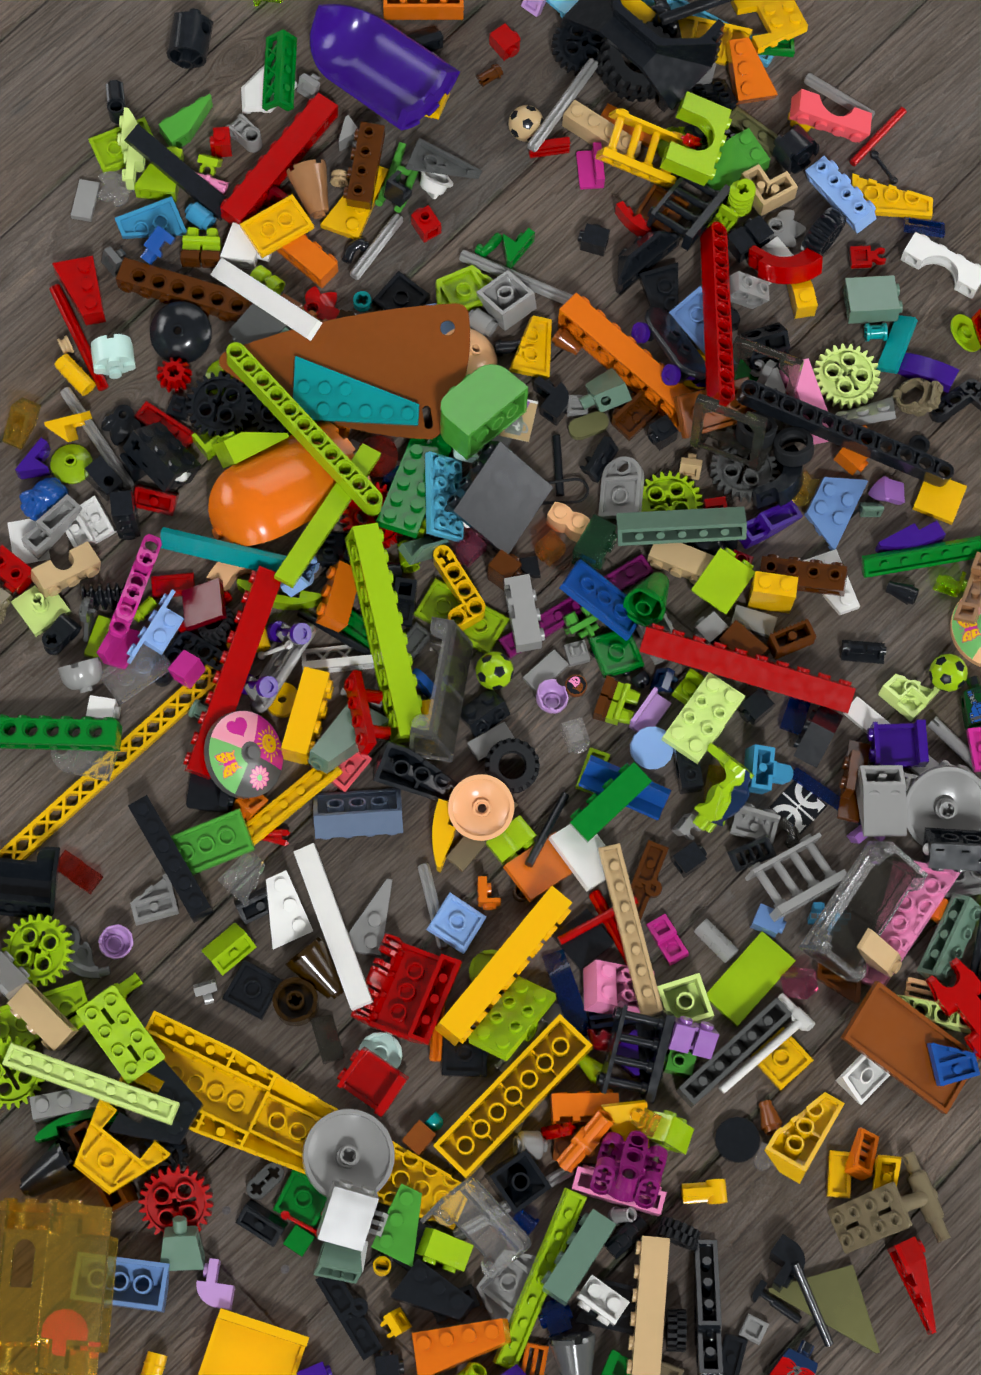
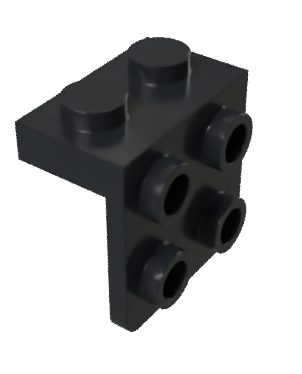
[186,773,235,813]

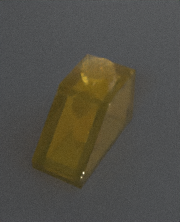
[2,397,41,450]

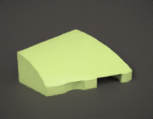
[878,674,940,722]

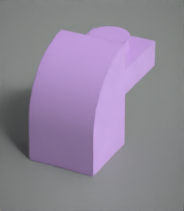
[196,1258,235,1310]

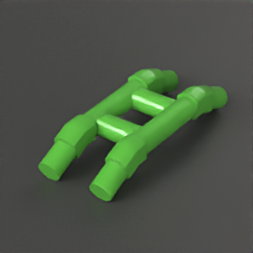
[375,142,419,213]

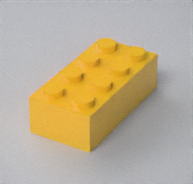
[281,666,334,766]

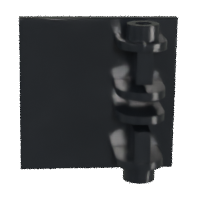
[689,79,738,111]
[317,532,351,568]

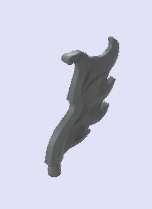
[21,925,111,979]

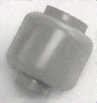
[513,1131,548,1160]

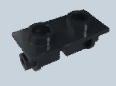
[841,640,887,664]

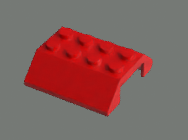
[351,933,462,1045]

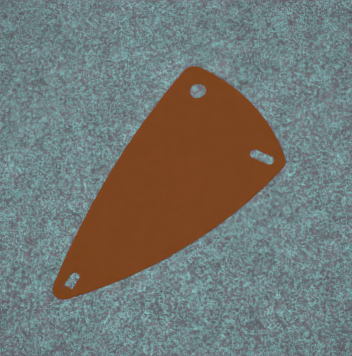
[219,303,470,439]

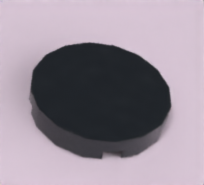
[714,1117,760,1163]

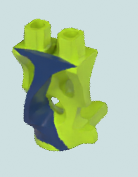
[693,743,755,833]

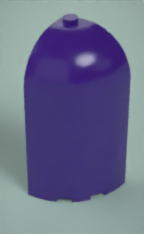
[310,4,460,131]

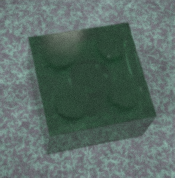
[572,514,618,571]

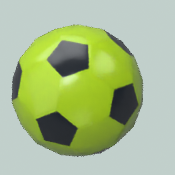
[475,652,514,690]
[929,654,968,692]

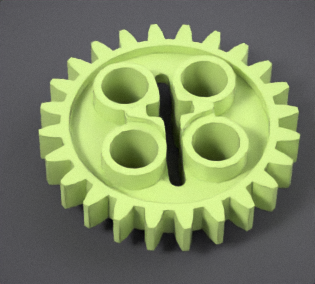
[813,344,880,409]

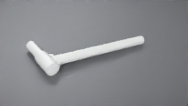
[718,993,815,1094]

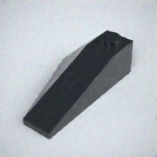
[372,741,458,802]

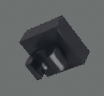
[166,394,191,422]

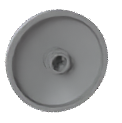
[906,765,981,846]
[302,1109,395,1197]

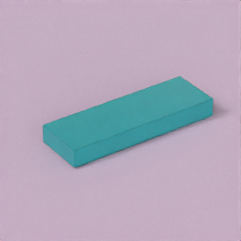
[877,315,918,374]

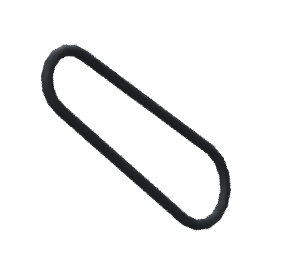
[542,478,589,505]

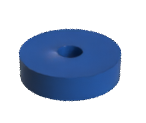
[412,668,439,699]

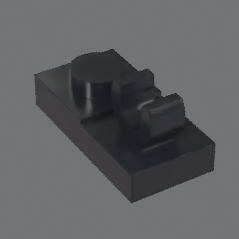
[580,436,619,483]

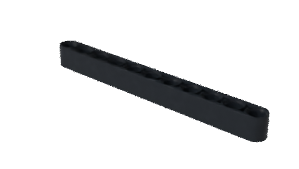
[736,380,954,487]

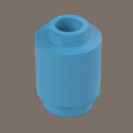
[185,202,216,231]

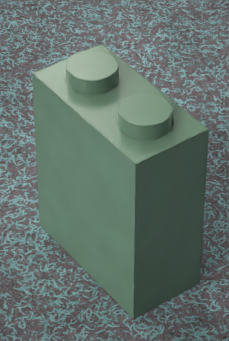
[843,275,903,324]

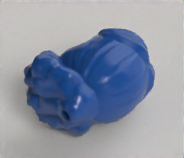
[19,478,69,521]

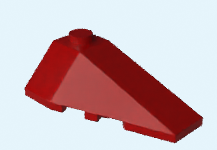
[887,1236,936,1335]

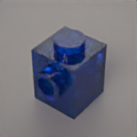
[538,1299,573,1337]

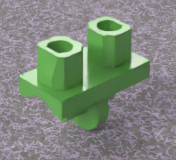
[563,606,599,639]

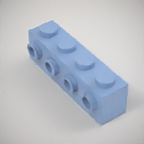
[805,156,876,234]

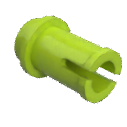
[133,596,158,623]

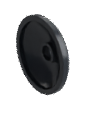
[150,301,212,363]

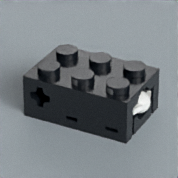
[123,421,201,492]
[922,827,981,874]

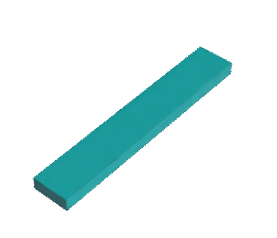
[161,527,287,572]

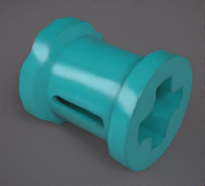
[864,323,888,342]

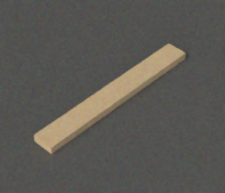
[598,843,663,1016]

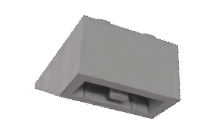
[855,765,907,837]

